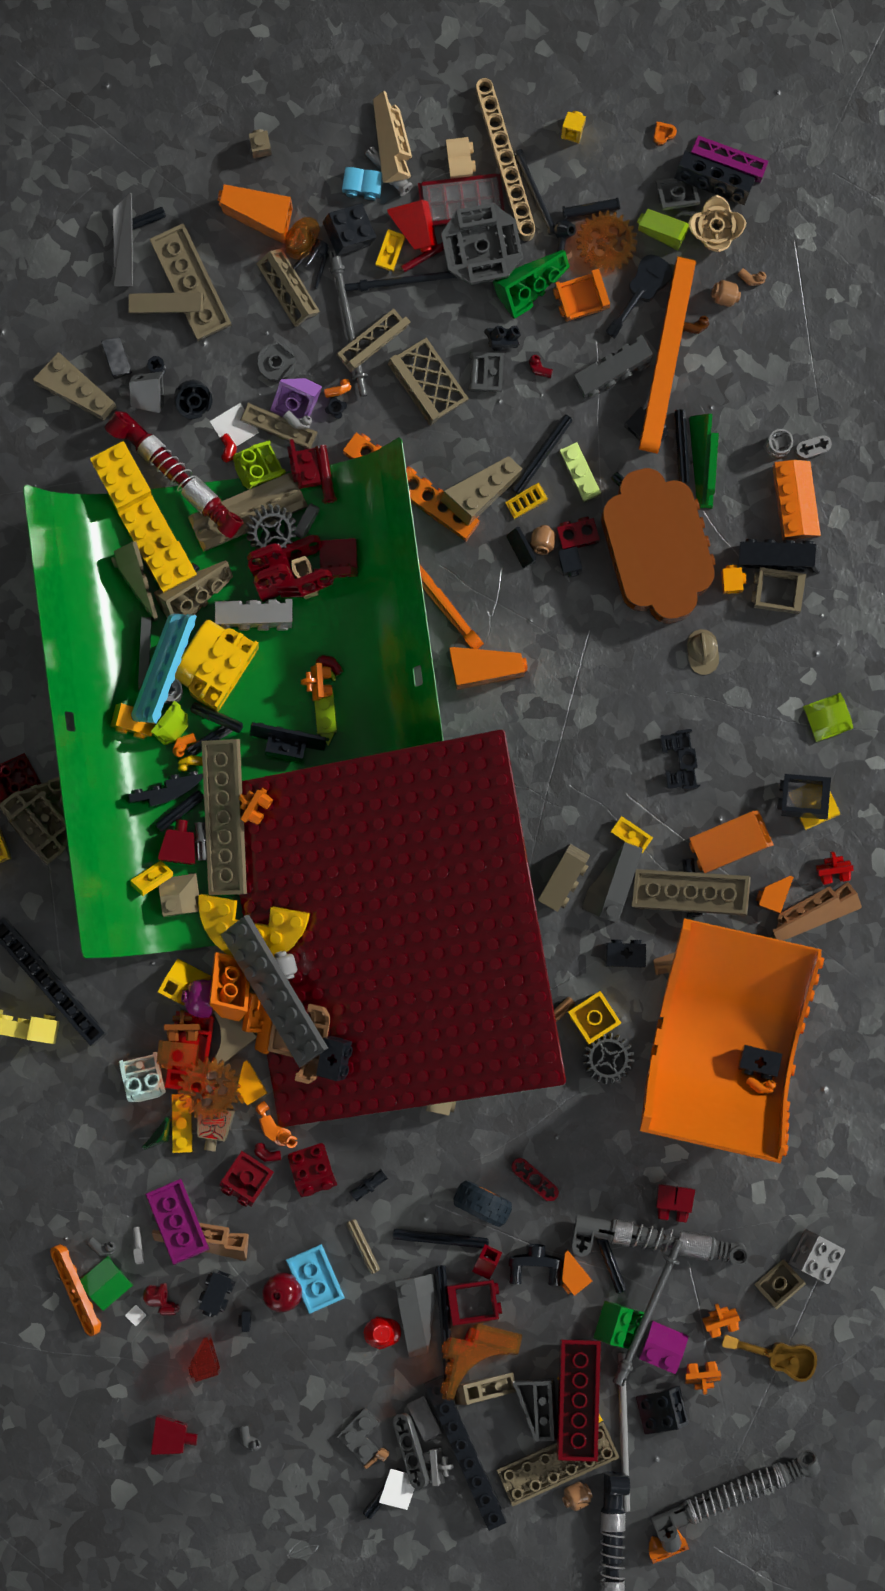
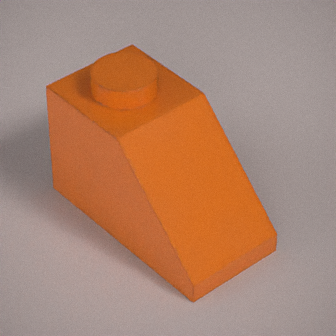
[755,876,794,914]
[561,1249,592,1296]

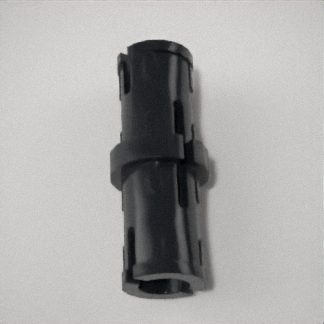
[350,1169,388,1202]

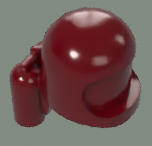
[143,1283,180,1316]

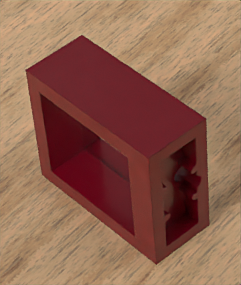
[447,1279,502,1326]

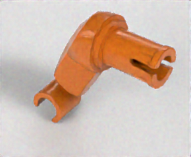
[256,1101,297,1148]

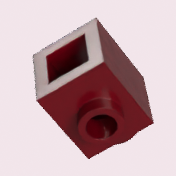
[472,1244,502,1280]

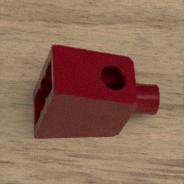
[158,819,195,865]
[151,1415,198,1455]

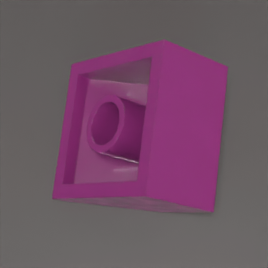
[638,1321,689,1375]

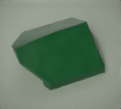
[142,1116,172,1150]

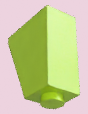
[637,209,689,251]

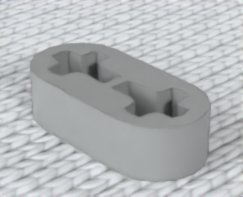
[796,435,832,460]

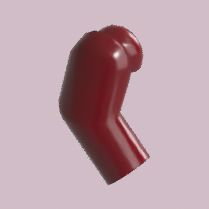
[254,1143,282,1162]

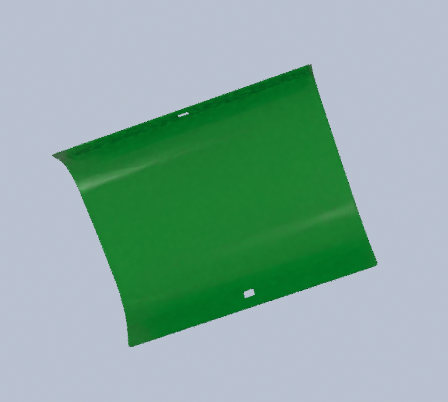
[23,437,444,958]

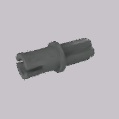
[194,822,207,861]

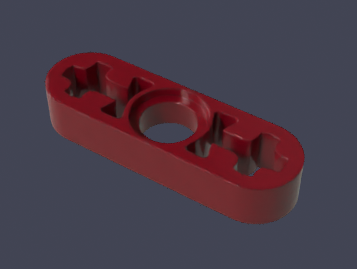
[512,1158,559,1201]

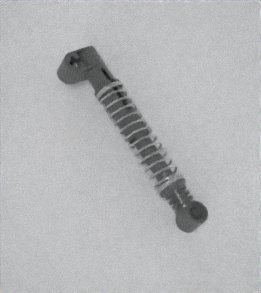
[651,1450,820,1553]

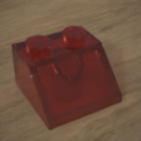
[188,1333,221,1382]

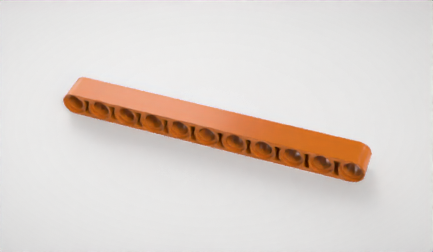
[639,256,696,454]

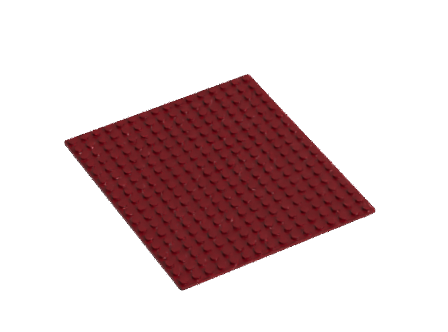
[240,730,566,1127]

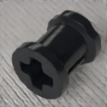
[147,356,166,375]

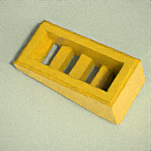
[505,482,548,519]

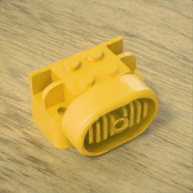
[175,620,259,712]

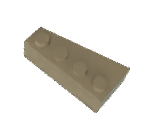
[33,352,117,421]

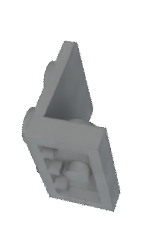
[788,1229,845,1284]

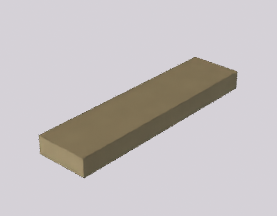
[128,292,203,314]
[240,403,318,449]

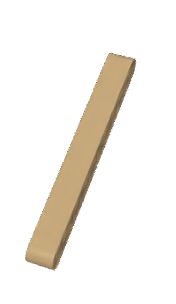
[476,78,535,241]

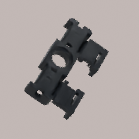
[660,729,700,790]

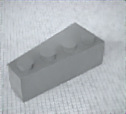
[215,599,292,631]

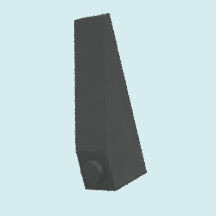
[582,842,643,923]
[395,1273,437,1358]

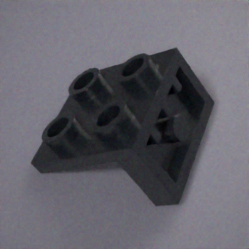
[636,1386,689,1435]

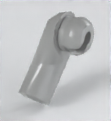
[283,411,312,429]

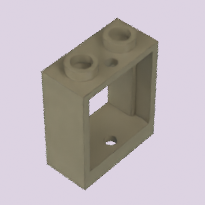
[751,568,806,614]

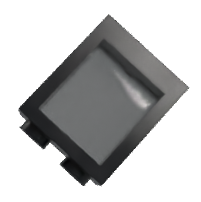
[778,774,831,820]

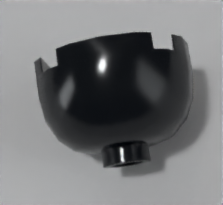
[174,379,213,419]

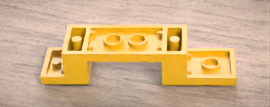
[90,441,197,593]

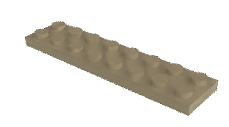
[202,739,247,895]

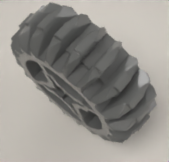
[245,504,297,550]
[582,1032,634,1084]

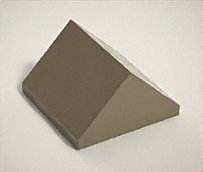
[754,1259,806,1310]

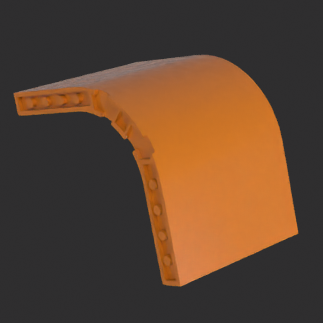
[640,918,824,1163]

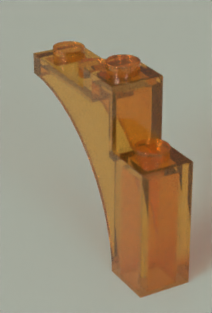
[441,1324,522,1401]

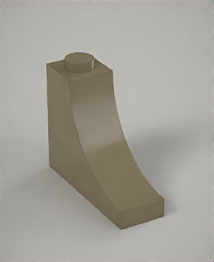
[206,1011,257,1073]

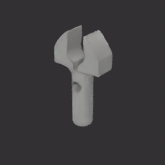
[133,1227,144,1264]

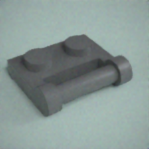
[468,352,504,392]

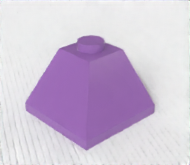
[270,378,322,418]

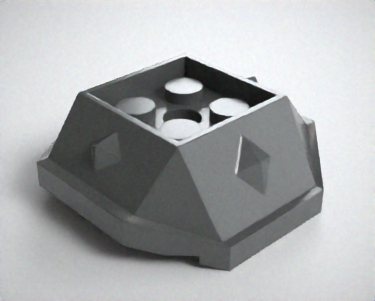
[441,203,523,285]

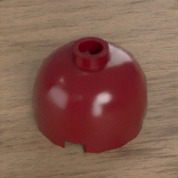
[262,1273,302,1312]

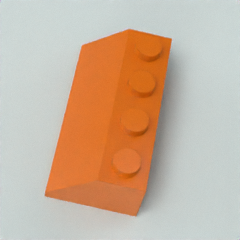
[772,460,821,541]

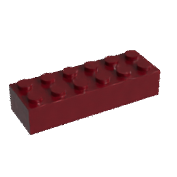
[557,1339,601,1462]

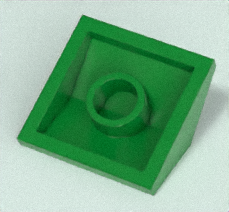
[80,1256,133,1311]

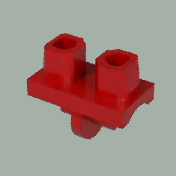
[816,852,854,885]

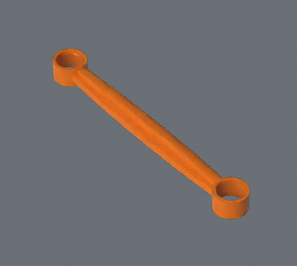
[419,564,484,649]

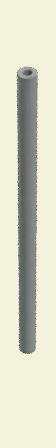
[617,1352,630,1512]

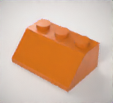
[209,952,250,1022]

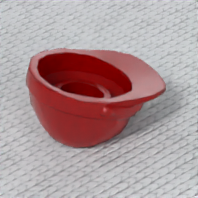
[364,1316,401,1350]

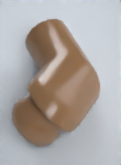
[737,268,766,286]

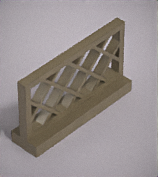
[388,338,469,426]

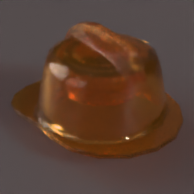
[285,217,320,259]

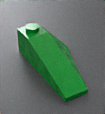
[493,250,570,319]

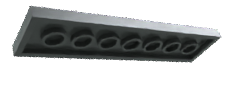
[221,914,328,1068]

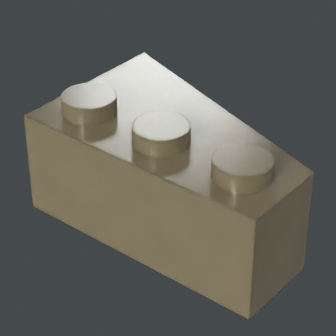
[538,844,590,912]

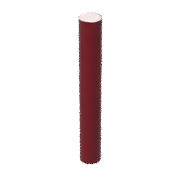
[401,242,444,273]

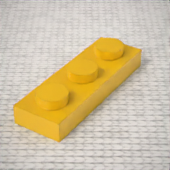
[172,1094,193,1153]

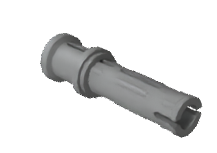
[365,146,413,197]

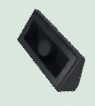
[101,337,132,379]
[506,527,536,568]

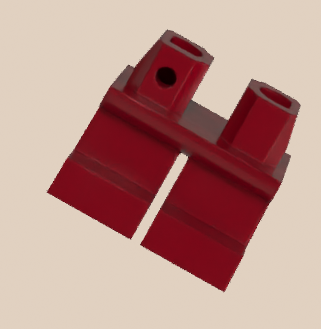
[656,1184,695,1223]

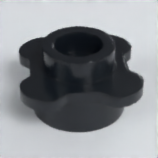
[325,397,347,419]

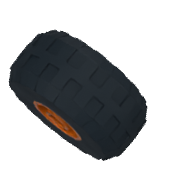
[453,1180,512,1227]

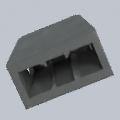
[119,372,164,413]

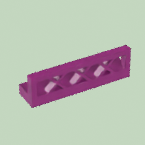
[691,135,769,183]

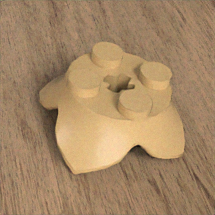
[688,195,747,252]

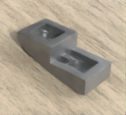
[407,1396,443,1442]

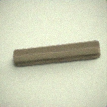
[347,1219,380,1274]

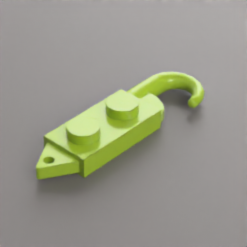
[315,671,337,746]

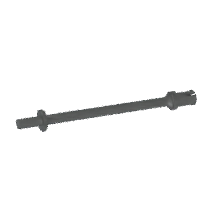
[328,250,368,397]
[612,1239,683,1386]

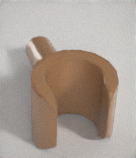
[364,1448,390,1469]

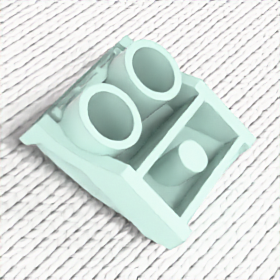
[119,1052,166,1102]

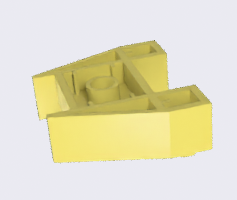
[0,1010,60,1044]

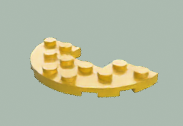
[198,894,310,957]

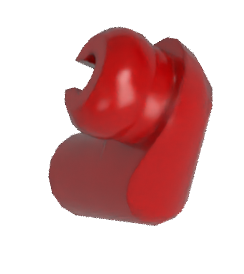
[220,433,237,463]

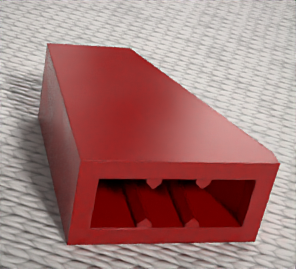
[387,200,438,253]

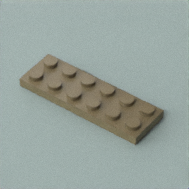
[150,223,232,341]
[632,869,751,916]

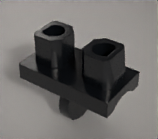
[484,326,521,351]

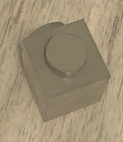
[249,129,272,159]

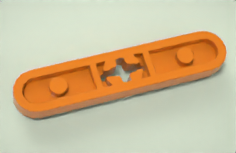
[50,1244,101,1336]

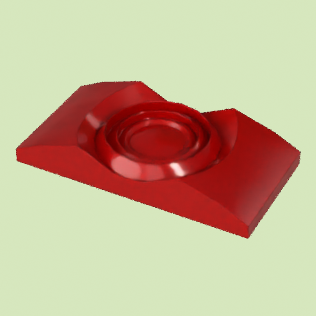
[165,1011,215,1093]

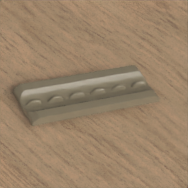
[188,472,308,552]
[497,1422,619,1506]

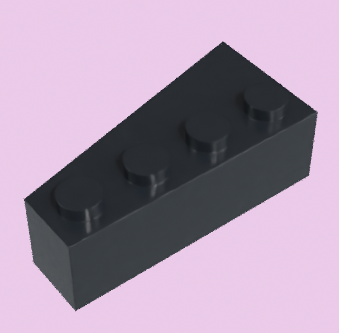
[739,539,821,573]

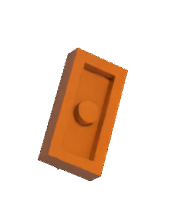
[648,1530,689,1564]

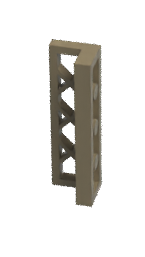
[256,248,320,327]
[336,309,410,372]

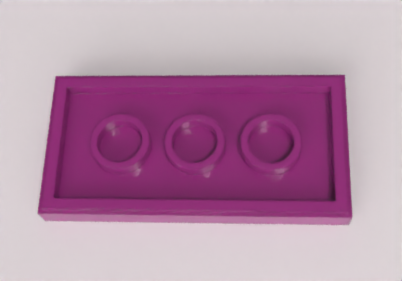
[145,1179,210,1265]

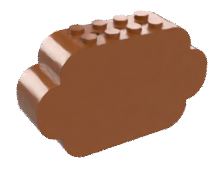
[601,468,716,624]

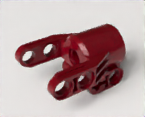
[247,535,334,602]

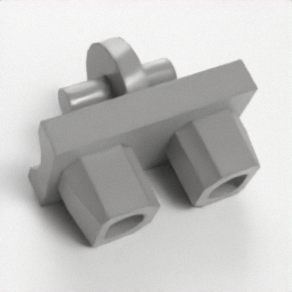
[423,1447,454,1486]

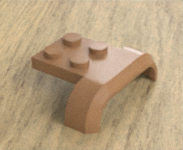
[268,1004,330,1084]

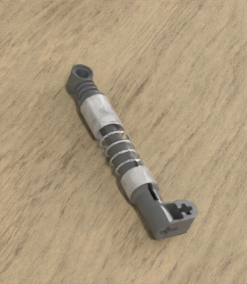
[572,1215,749,1266]

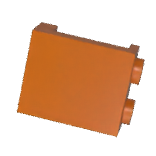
[553,269,610,322]

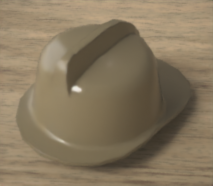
[687,629,719,675]

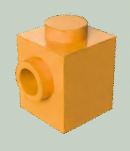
[721,565,746,594]

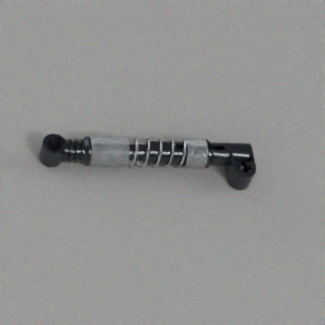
[600,1471,630,1591]

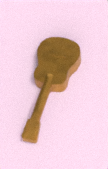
[722,1334,817,1382]

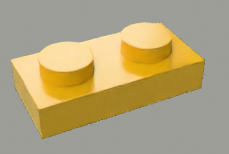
[375,229,405,272]
[611,816,653,853]
[130,861,173,896]

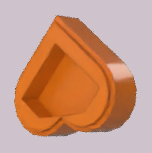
[653,122,677,146]

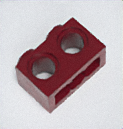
[556,516,600,550]

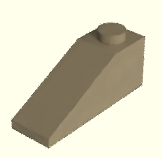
[452,1372,517,1405]

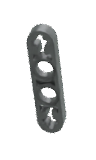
[138,617,152,691]
[393,1413,430,1489]

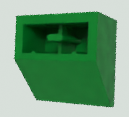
[593,1301,644,1349]

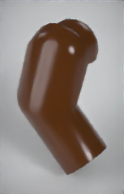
[683,316,709,334]

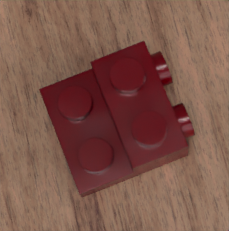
[219,1151,274,1207]

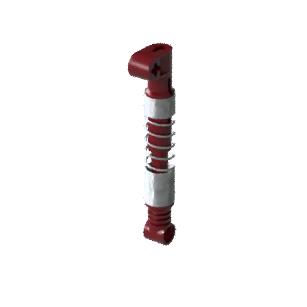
[104,411,244,538]

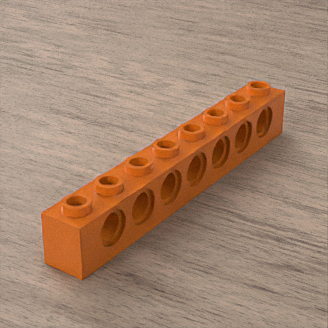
[343,432,480,542]

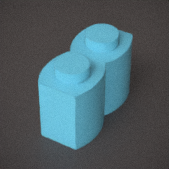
[342,167,383,200]

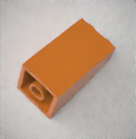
[218,184,293,244]
[449,647,528,690]
[689,810,774,873]

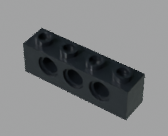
[674,151,755,206]

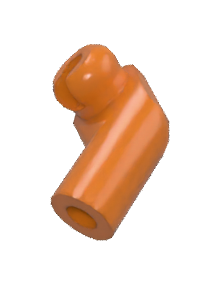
[324,379,352,398]
[173,733,196,757]
[746,1076,776,1094]

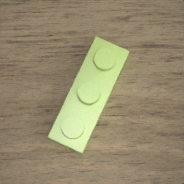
[560,442,601,502]

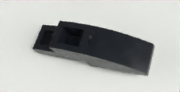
[127,771,203,808]

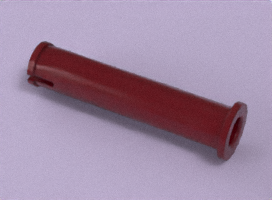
[315,445,337,504]

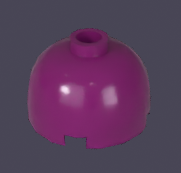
[181,979,213,1018]

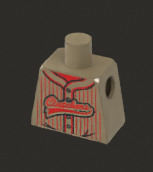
[197,1105,235,1152]

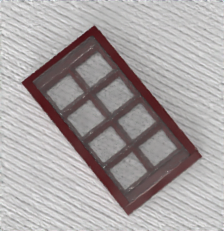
[418,173,505,227]

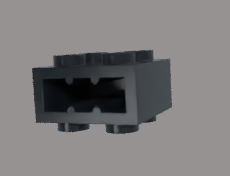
[198,1269,236,1317]

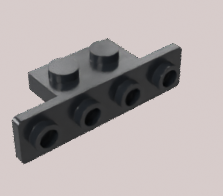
[249,722,327,763]

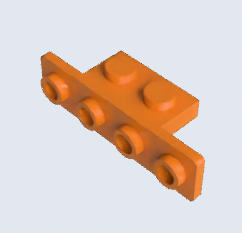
[242,992,273,1054]

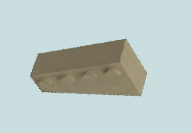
[440,456,522,526]

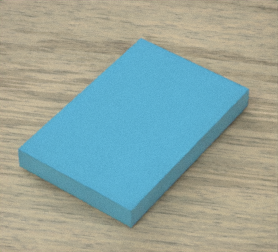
[286,1244,345,1314]

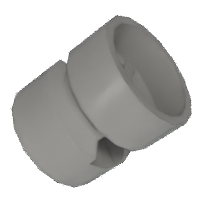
[766,429,793,458]
[164,679,183,705]

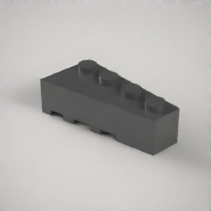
[574,335,653,399]

